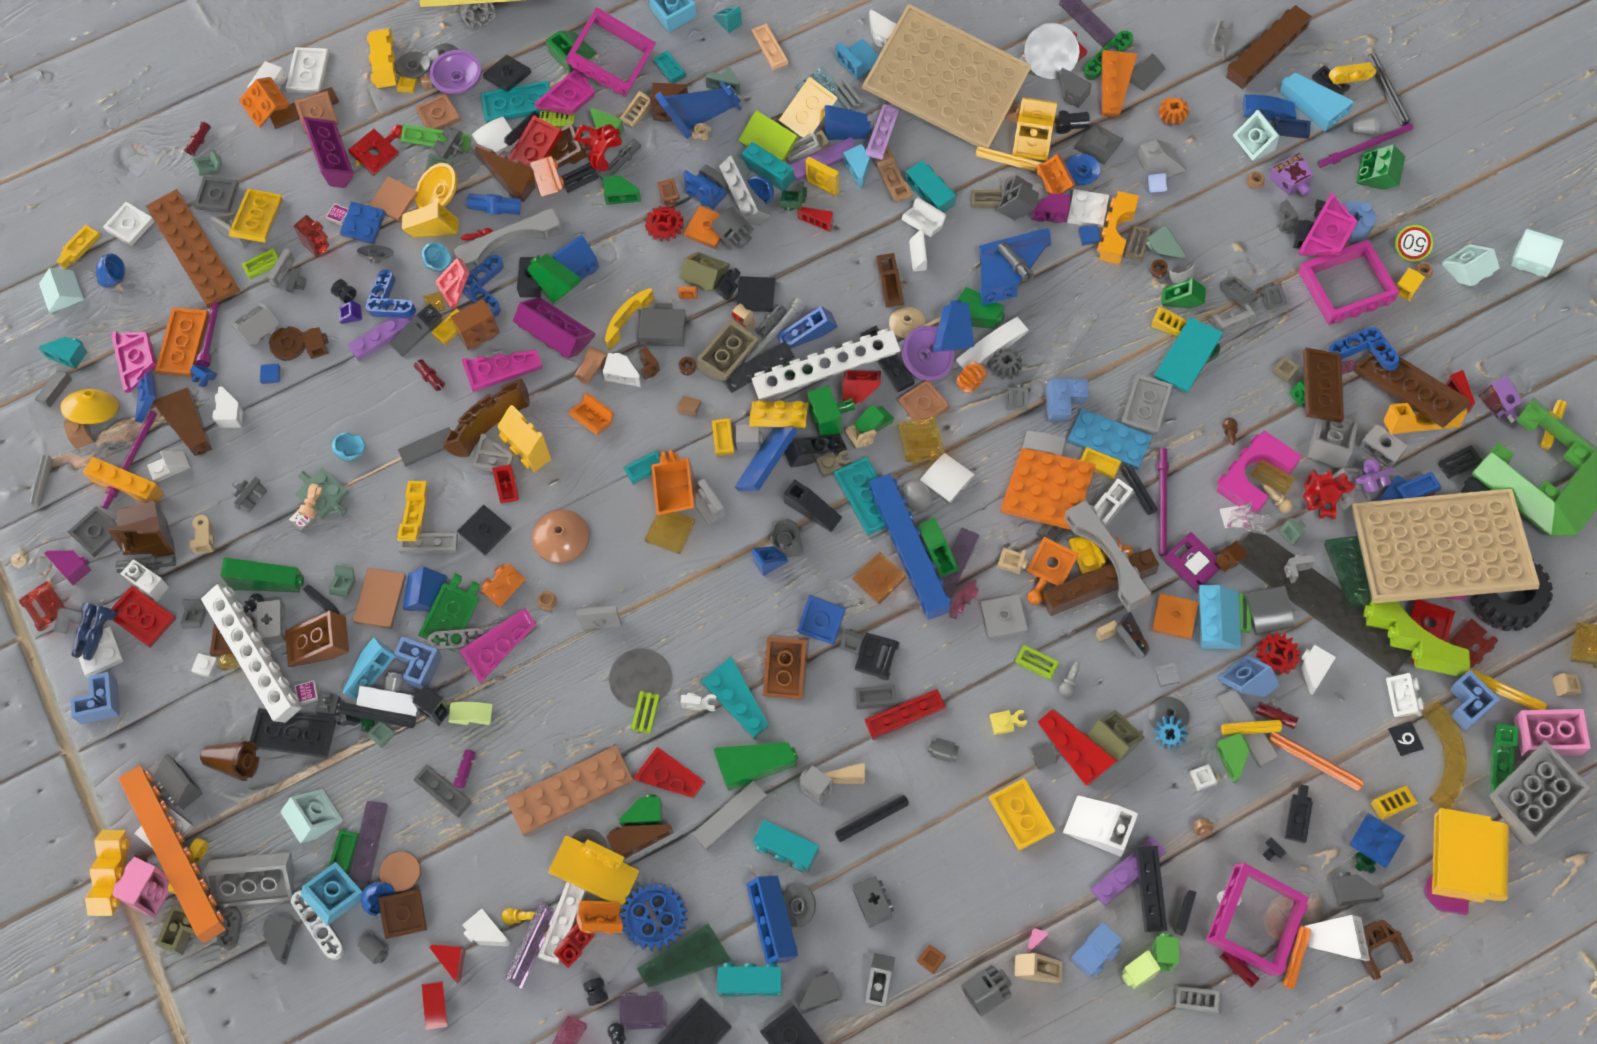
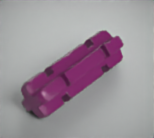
[453,749,476,789]

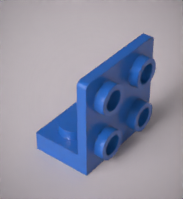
[683,170,727,209]

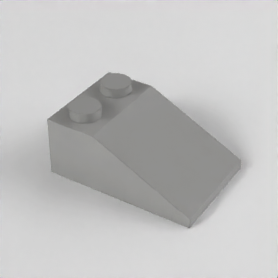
[1307,416,1358,469]

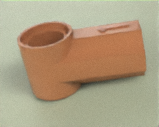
[574,347,608,384]

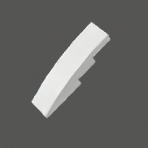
[956,317,1029,369]

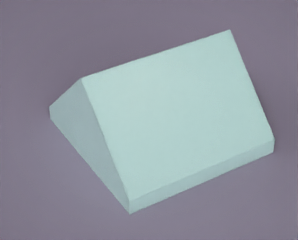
[1233,110,1280,161]
[39,268,84,313]

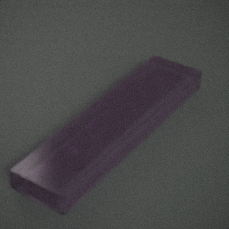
[1059,0,1116,48]
[939,528,979,599]
[349,801,388,884]
[504,902,556,988]

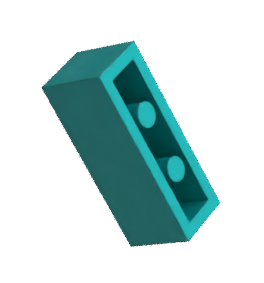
[741,141,795,191]
[905,160,956,213]
[753,819,820,872]
[717,963,782,996]

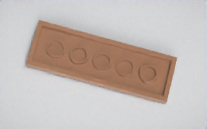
[506,745,634,836]

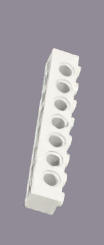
[752,329,900,400]
[201,584,302,723]

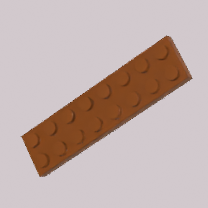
[146,189,240,308]

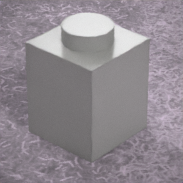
[736,425,763,450]

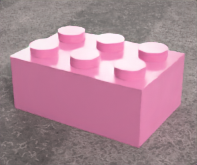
[1514,709,1591,757]
[112,857,170,919]

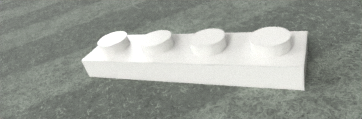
[538,882,586,965]

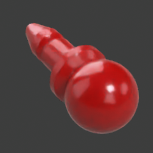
[460,228,493,241]

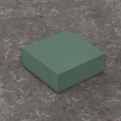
[367,722,396,748]

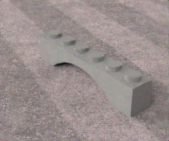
[453,208,563,273]
[1064,500,1151,612]

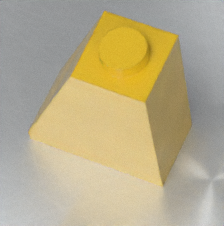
[402,202,459,238]

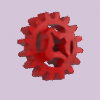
[645,205,684,242]
[1256,632,1301,676]

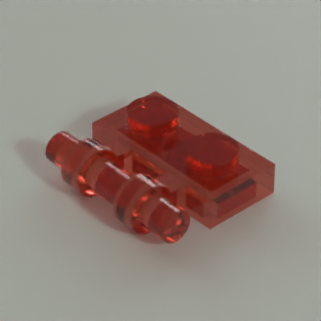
[1448,618,1498,668]

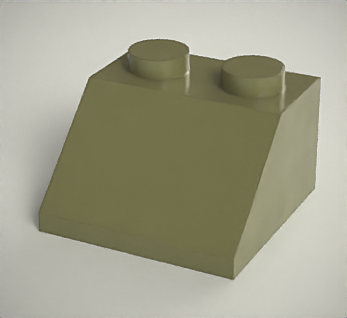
[680,252,730,291]
[1087,710,1145,765]

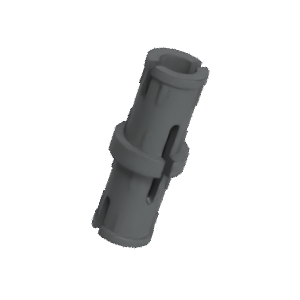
[756,304,787,338]

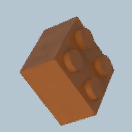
[451,299,500,350]

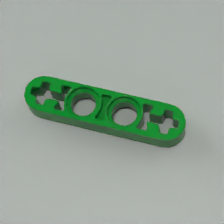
[1084,31,1133,80]

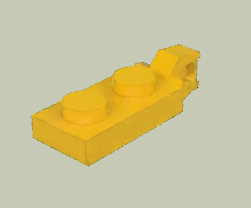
[56,225,101,269]

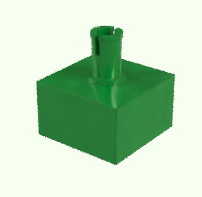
[807,385,855,436]

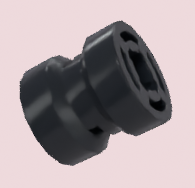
[331,279,357,303]
[583,978,609,1006]

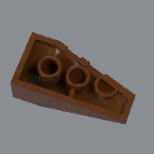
[475,143,536,203]

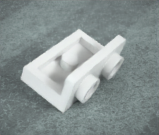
[902,198,946,237]

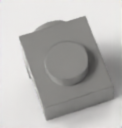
[1284,554,1315,583]

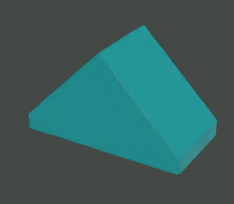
[713,6,742,33]

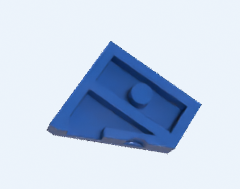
[135,372,155,423]

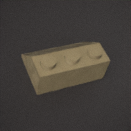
[696,320,760,380]

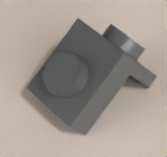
[180,598,206,629]

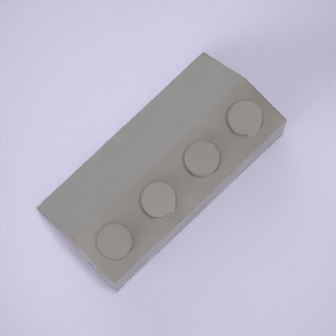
[203,852,294,908]

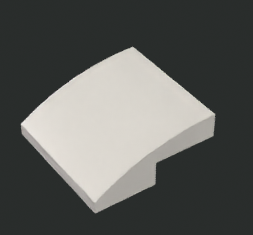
[472,117,519,155]
[920,453,975,503]

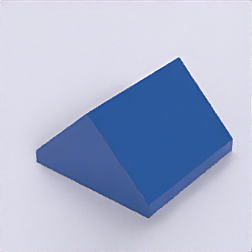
[403,567,447,612]

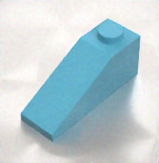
[343,637,395,701]

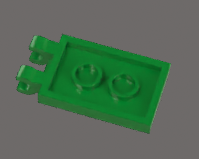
[418,573,480,652]

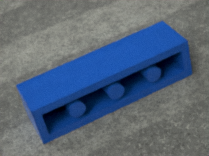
[747,875,798,964]

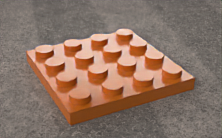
[1000,447,1096,530]

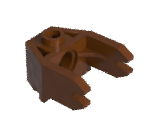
[1361,919,1413,980]

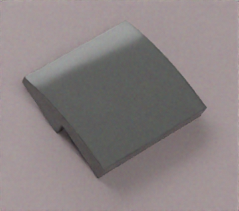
[1245,586,1295,635]

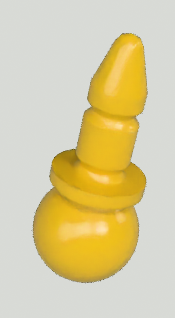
[501,908,539,925]

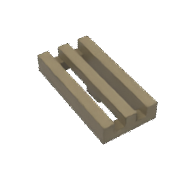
[971,190,1003,208]
[1124,225,1152,262]

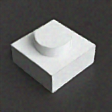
[191,653,219,678]

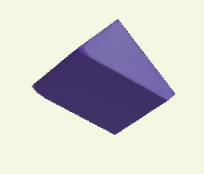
[338,300,362,324]

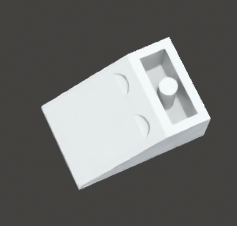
[1063,796,1138,857]

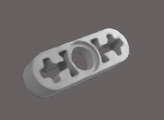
[427,628,485,650]

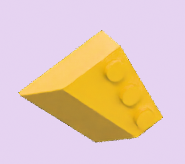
[497,405,552,473]

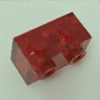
[293,215,330,257]

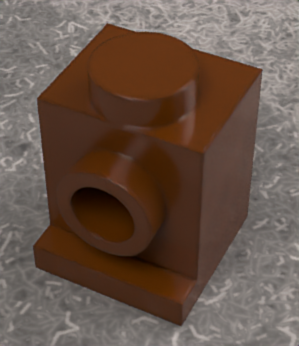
[1215,540,1249,573]

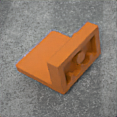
[239,77,290,127]

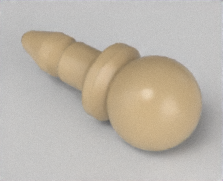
[1263,485,1293,514]

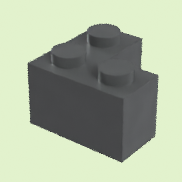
[997,175,1039,221]

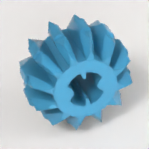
[1153,715,1189,750]

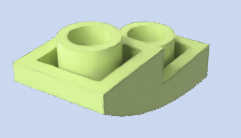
[448,702,492,725]

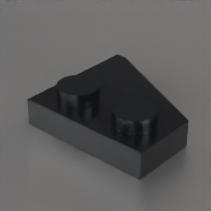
[1115,612,1150,660]

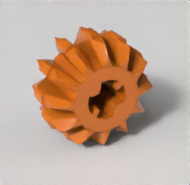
[1158,96,1189,127]
[956,361,988,394]

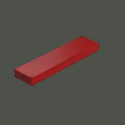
[864,689,946,739]

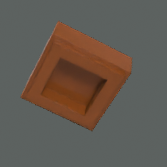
[917,944,946,975]

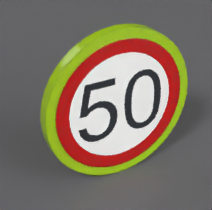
[1395,225,1433,262]

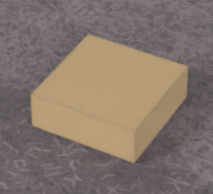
[1096,620,1117,642]

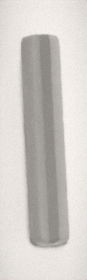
[29,455,53,508]

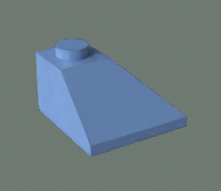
[1217,655,1280,697]

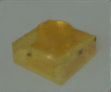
[423,291,446,312]

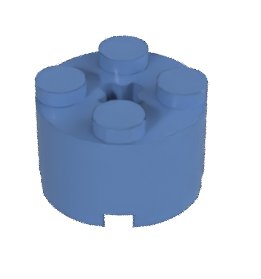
[1343,201,1376,244]

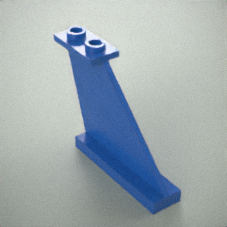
[655,81,742,139]
[979,228,1051,306]

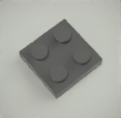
[194,176,239,213]
[68,506,117,557]

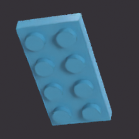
[1067,409,1153,470]

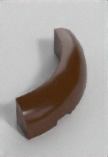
[443,379,530,457]

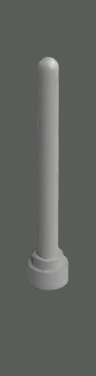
[744,297,807,364]

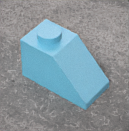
[843,144,871,188]

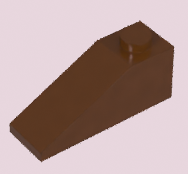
[606,824,674,860]

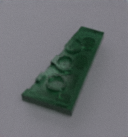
[1324,535,1371,608]
[637,924,731,988]

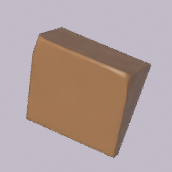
[1005,103,1021,124]
[677,396,701,417]

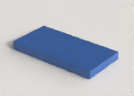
[735,427,798,491]

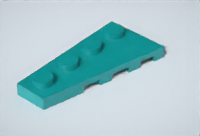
[701,656,769,739]

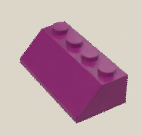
[302,117,354,188]
[513,297,596,358]

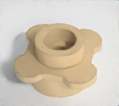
[692,123,711,141]

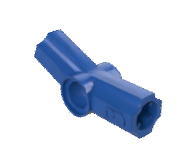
[466,193,521,215]

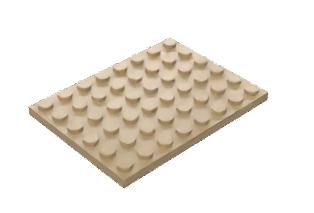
[862,4,1032,148]
[1352,489,1540,603]

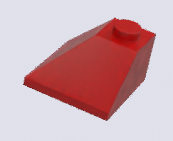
[843,370,881,405]

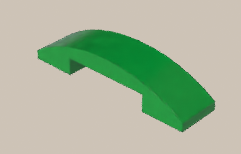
[1490,724,1518,805]

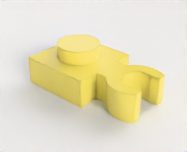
[990,710,1027,735]

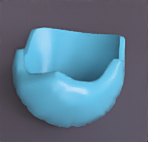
[422,242,452,271]
[332,432,366,461]

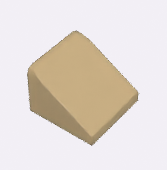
[1552,673,1582,697]

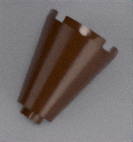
[200,741,259,781]

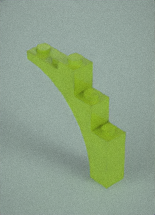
[1364,596,1470,677]

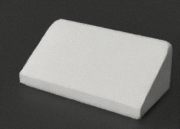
[909,230,927,271]

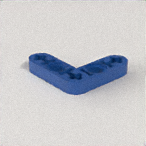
[462,255,504,317]
[365,269,416,318]
[1329,327,1399,370]

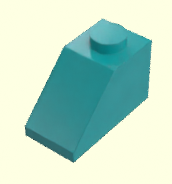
[38,337,87,369]

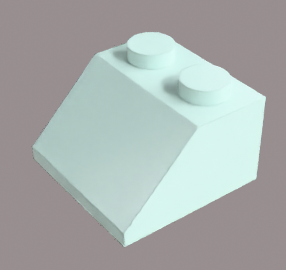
[1510,229,1563,277]
[1441,244,1500,286]
[280,789,343,844]

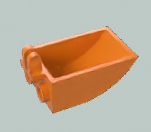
[651,450,696,515]

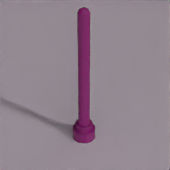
[195,302,220,367]

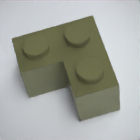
[156,905,210,955]

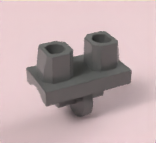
[433,126,465,159]
[232,476,267,513]

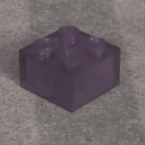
[620,992,667,1030]

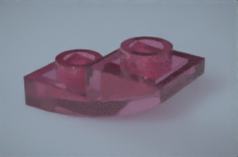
[949,579,979,620]
[552,1015,587,1044]

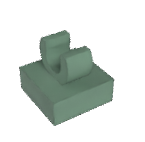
[1279,518,1306,545]

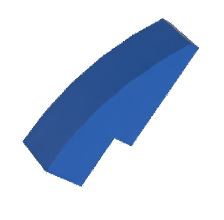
[1242,94,1296,121]

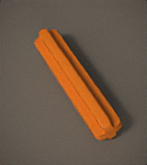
[1283,926,1311,989]

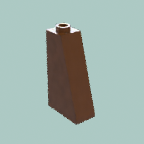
[153,387,212,456]

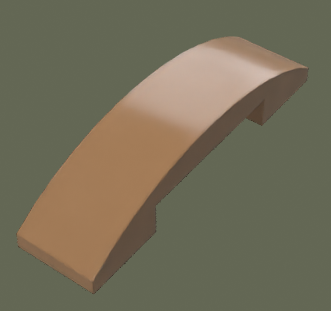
[874,145,913,202]

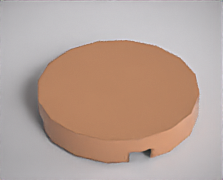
[379,852,421,893]

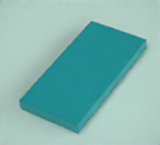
[481,80,550,124]
[1154,317,1223,394]
[833,456,886,536]

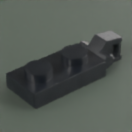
[1284,784,1313,843]

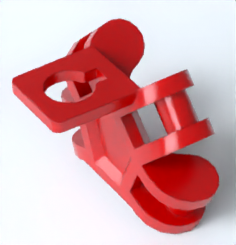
[574,124,622,171]
[1303,469,1356,520]

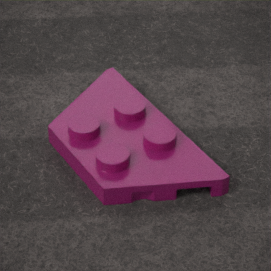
[535,68,594,115]
[1299,193,1358,256]
[111,332,156,394]

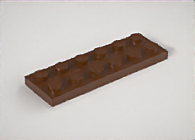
[1354,346,1470,428]

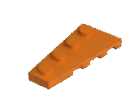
[1101,50,1137,117]

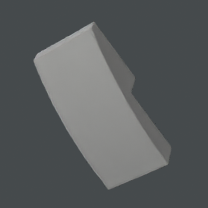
[1023,431,1067,456]

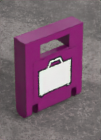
[1162,532,1221,592]

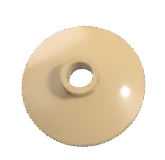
[889,307,926,339]

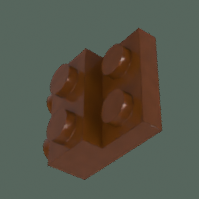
[549,123,589,168]

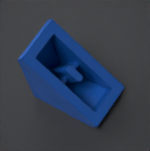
[752,546,788,576]

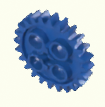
[620,882,688,952]

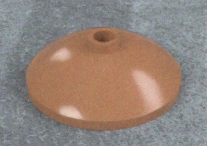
[532,510,590,564]

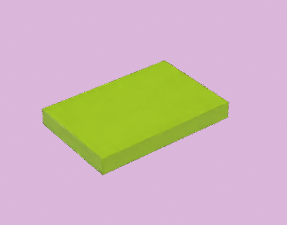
[738,110,799,162]

